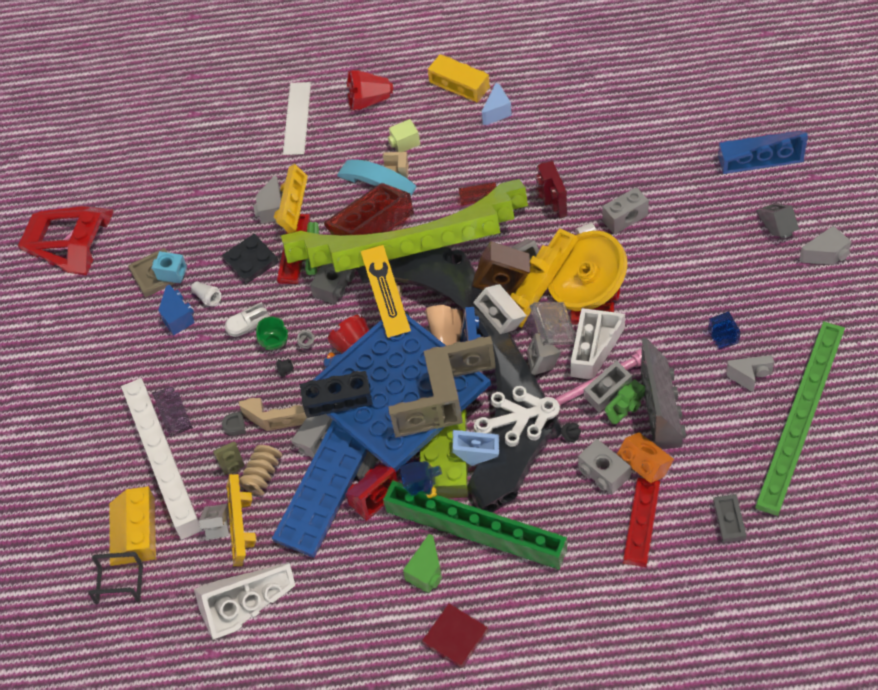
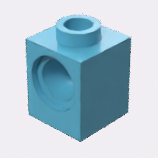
[152,251,187,284]

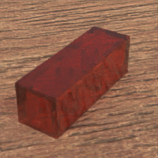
[458,182,497,206]

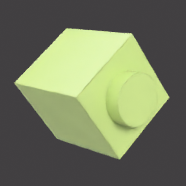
[388,119,420,152]

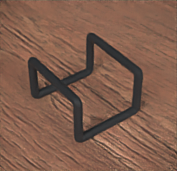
[88,552,143,604]

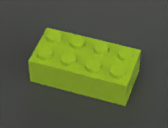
[420,408,468,498]

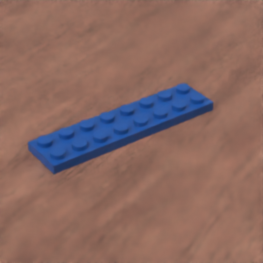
[272,421,368,558]

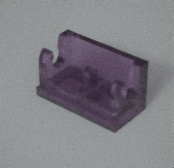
[152,387,193,437]

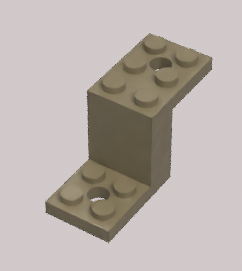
[388,336,496,438]

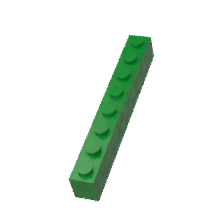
[384,481,568,570]

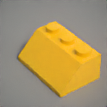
[109,486,156,566]

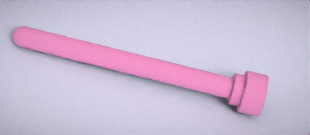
[555,348,642,406]

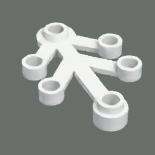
[474,386,560,447]

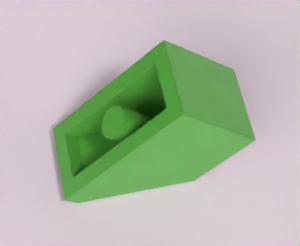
[403,534,442,594]

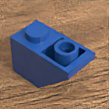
[158,284,195,336]

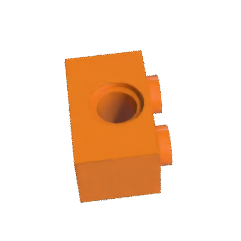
[617,432,674,483]

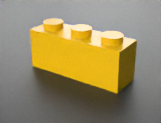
[428,54,490,103]

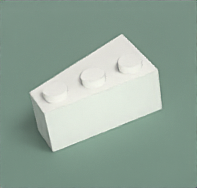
[571,308,625,380]

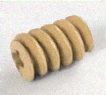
[239,445,282,496]

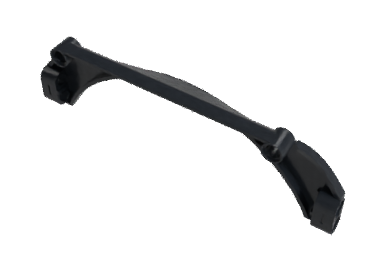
[355,246,563,513]

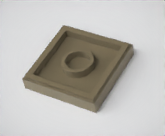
[128,248,183,298]

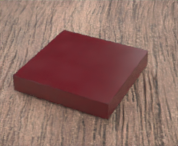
[422,603,489,669]

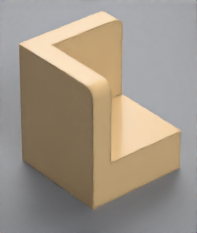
[383,152,409,179]

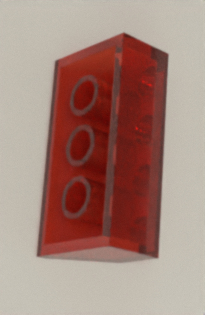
[324,183,414,236]

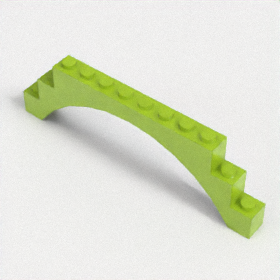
[281,179,528,272]

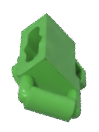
[605,379,645,424]

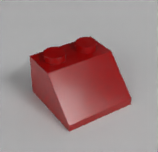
[346,464,398,521]

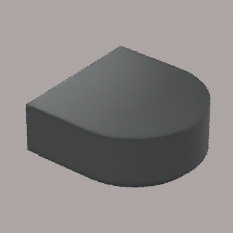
[222,411,246,436]

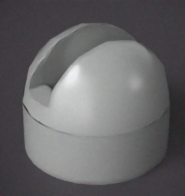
[297,330,314,349]

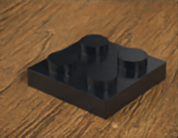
[221,233,279,284]

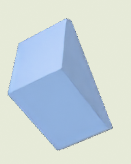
[482,83,512,125]
[452,430,499,466]

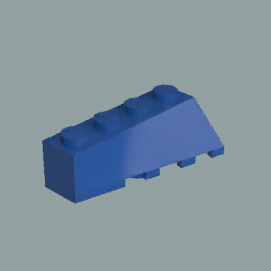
[718,131,808,174]

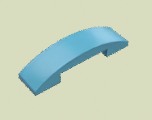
[337,160,417,202]

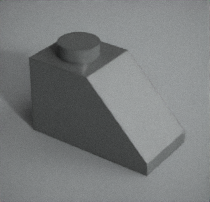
[756,203,799,238]

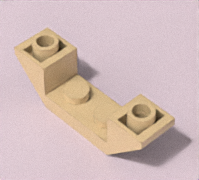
[239,398,306,431]

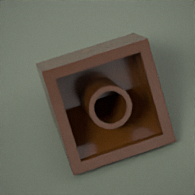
[472,241,530,296]

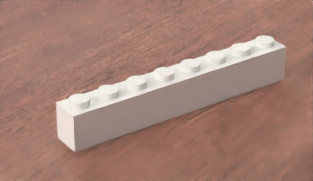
[121,378,202,540]

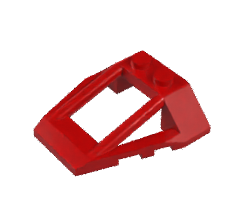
[18,206,114,276]

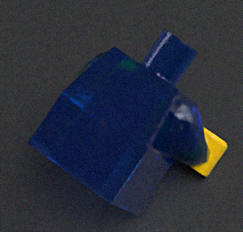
[400,461,442,498]

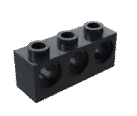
[299,371,373,418]

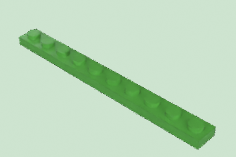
[756,321,845,516]

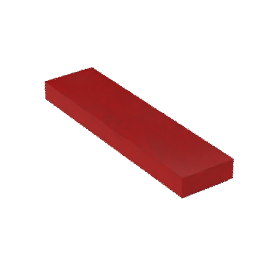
[277,214,311,284]
[623,477,660,568]

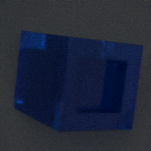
[708,311,741,350]

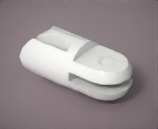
[225,302,270,337]

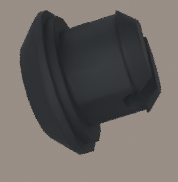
[276,359,294,377]
[561,423,581,442]

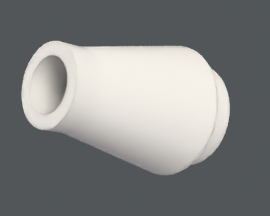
[191,281,221,306]

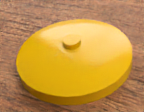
[548,230,627,311]

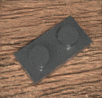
[713,494,747,543]

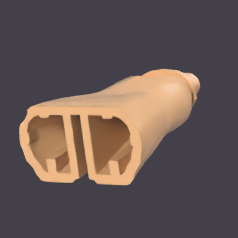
[425,305,463,346]

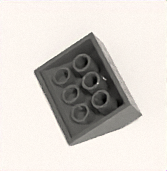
[640,338,686,450]

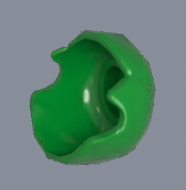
[256,316,288,351]

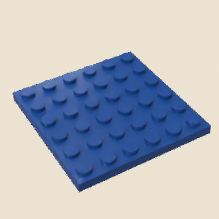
[311,313,491,472]

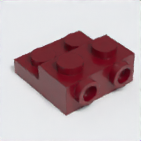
[535,161,567,219]

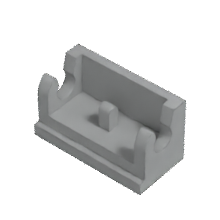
[291,414,333,458]

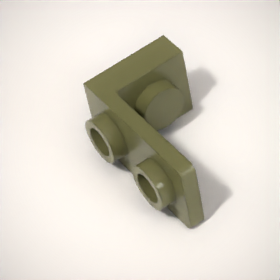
[213,442,245,475]

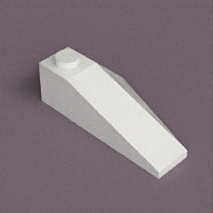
[194,563,295,640]

